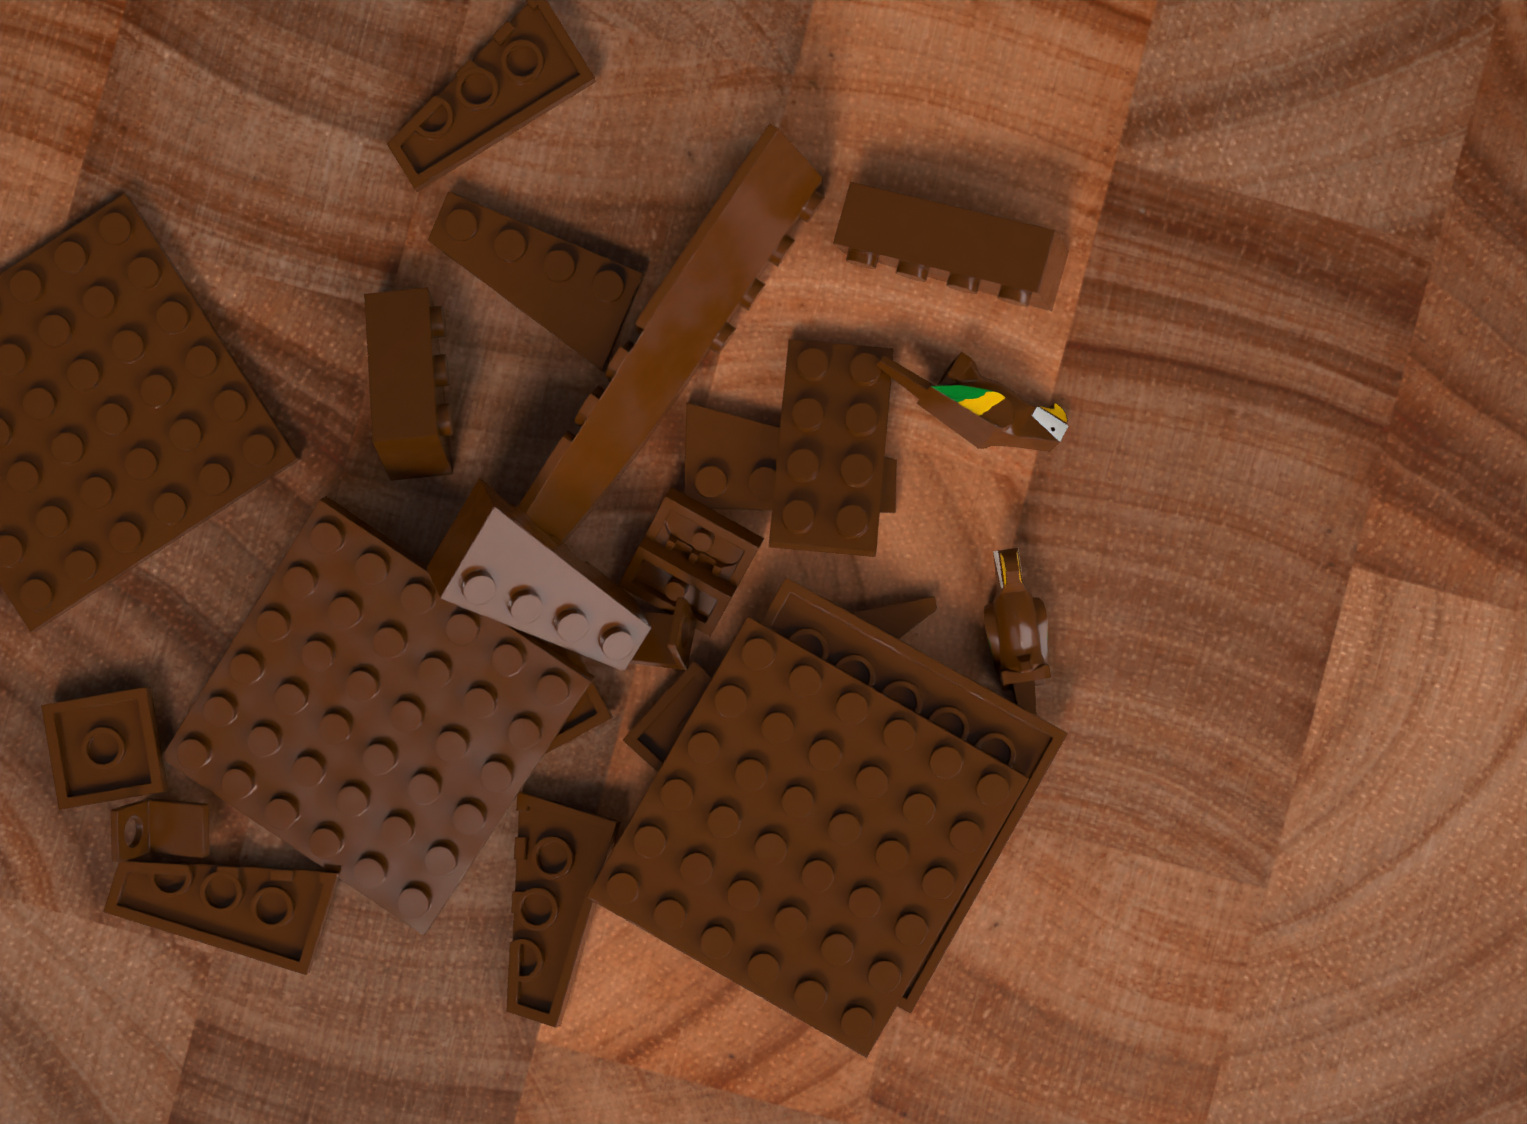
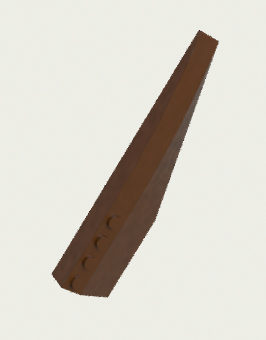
[517,123,825,543]

